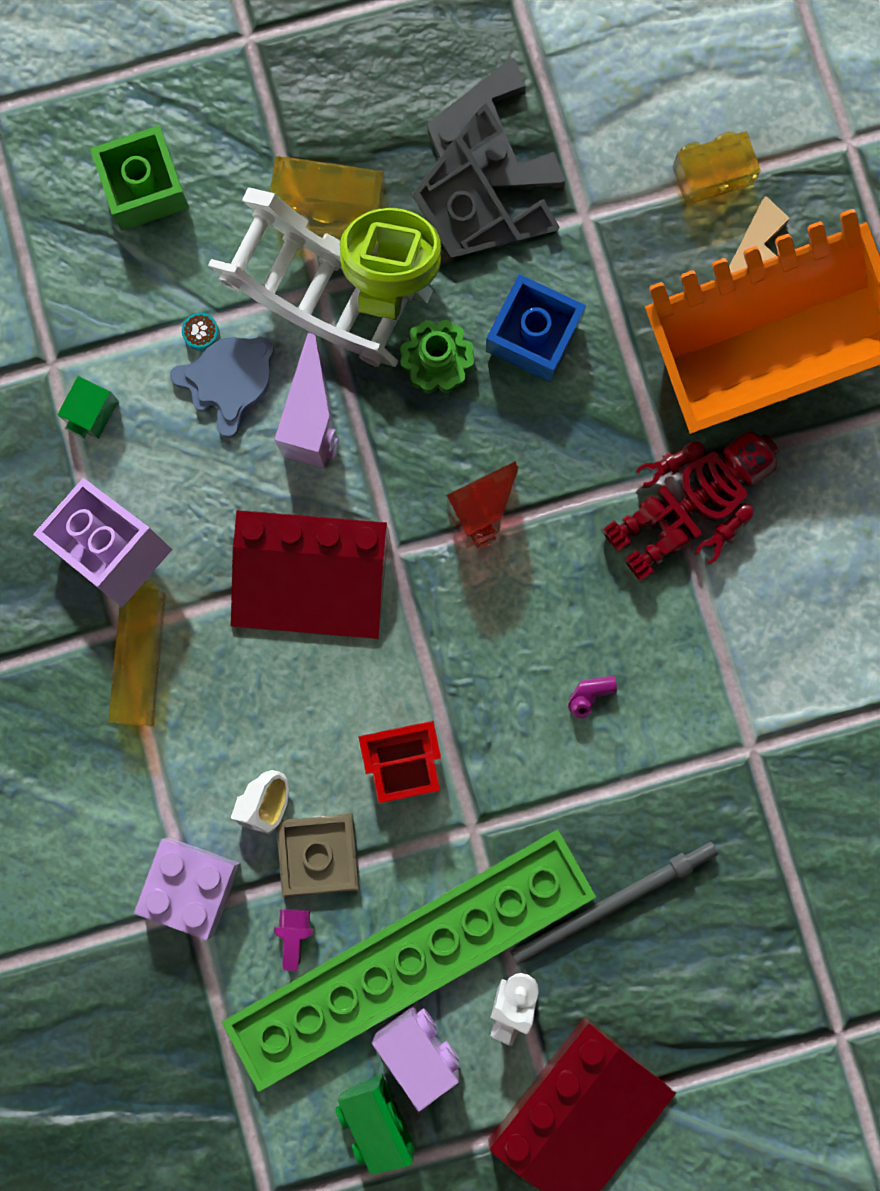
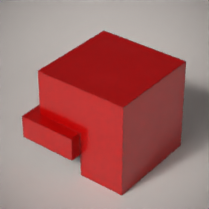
[358,721,442,803]

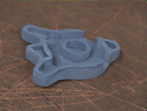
[170,337,274,438]

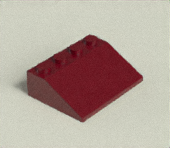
[230,510,389,640]
[488,1016,676,1191]

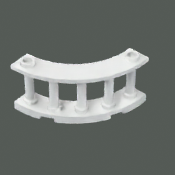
[208,187,433,367]

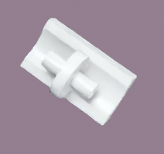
[490,973,539,1046]

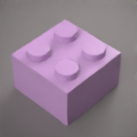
[134,838,241,940]
[372,1004,460,1111]

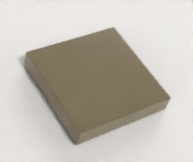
[277,813,359,897]

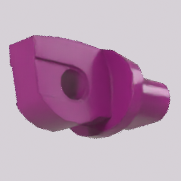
[274,909,314,971]

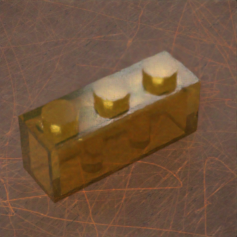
[270,156,385,224]

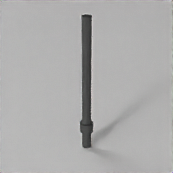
[510,841,719,965]

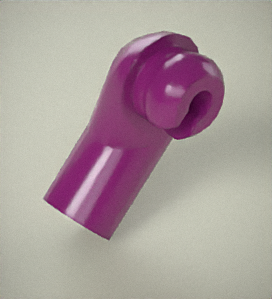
[568,675,617,719]

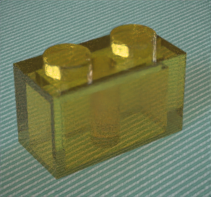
[672,131,761,206]

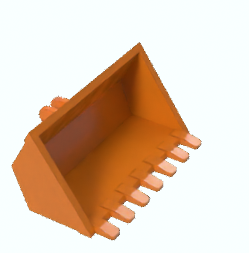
[645,209,880,434]

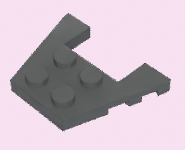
[427,57,566,192]
[411,103,560,258]

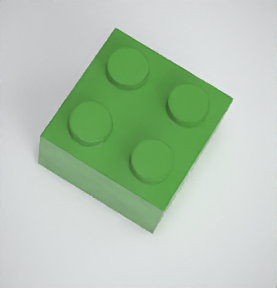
[90,125,190,231]

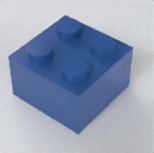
[485,274,586,383]

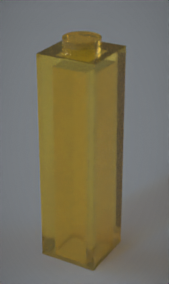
[108,582,166,727]

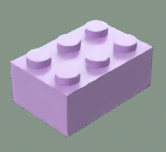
[33,478,172,607]

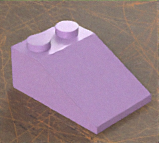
[274,333,339,468]

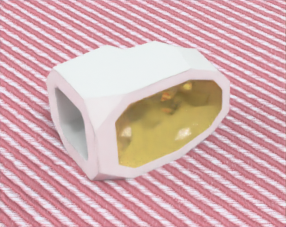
[231,770,289,834]

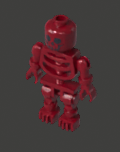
[601,432,779,582]

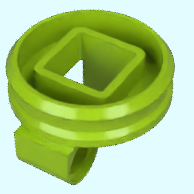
[340,208,441,320]

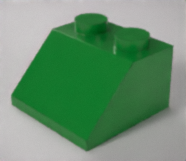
[335,1073,415,1175]

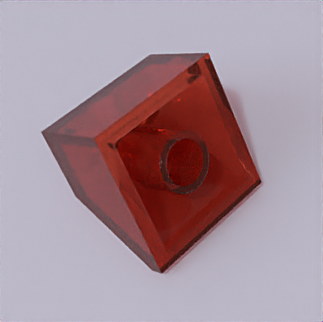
[446,461,519,549]

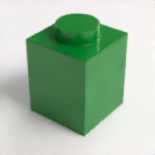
[57,376,118,439]

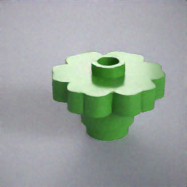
[400,320,474,394]

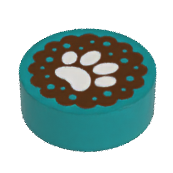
[182,313,220,351]

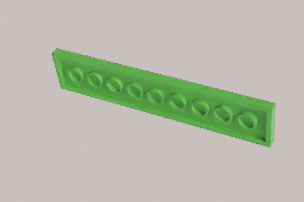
[221,829,596,1092]

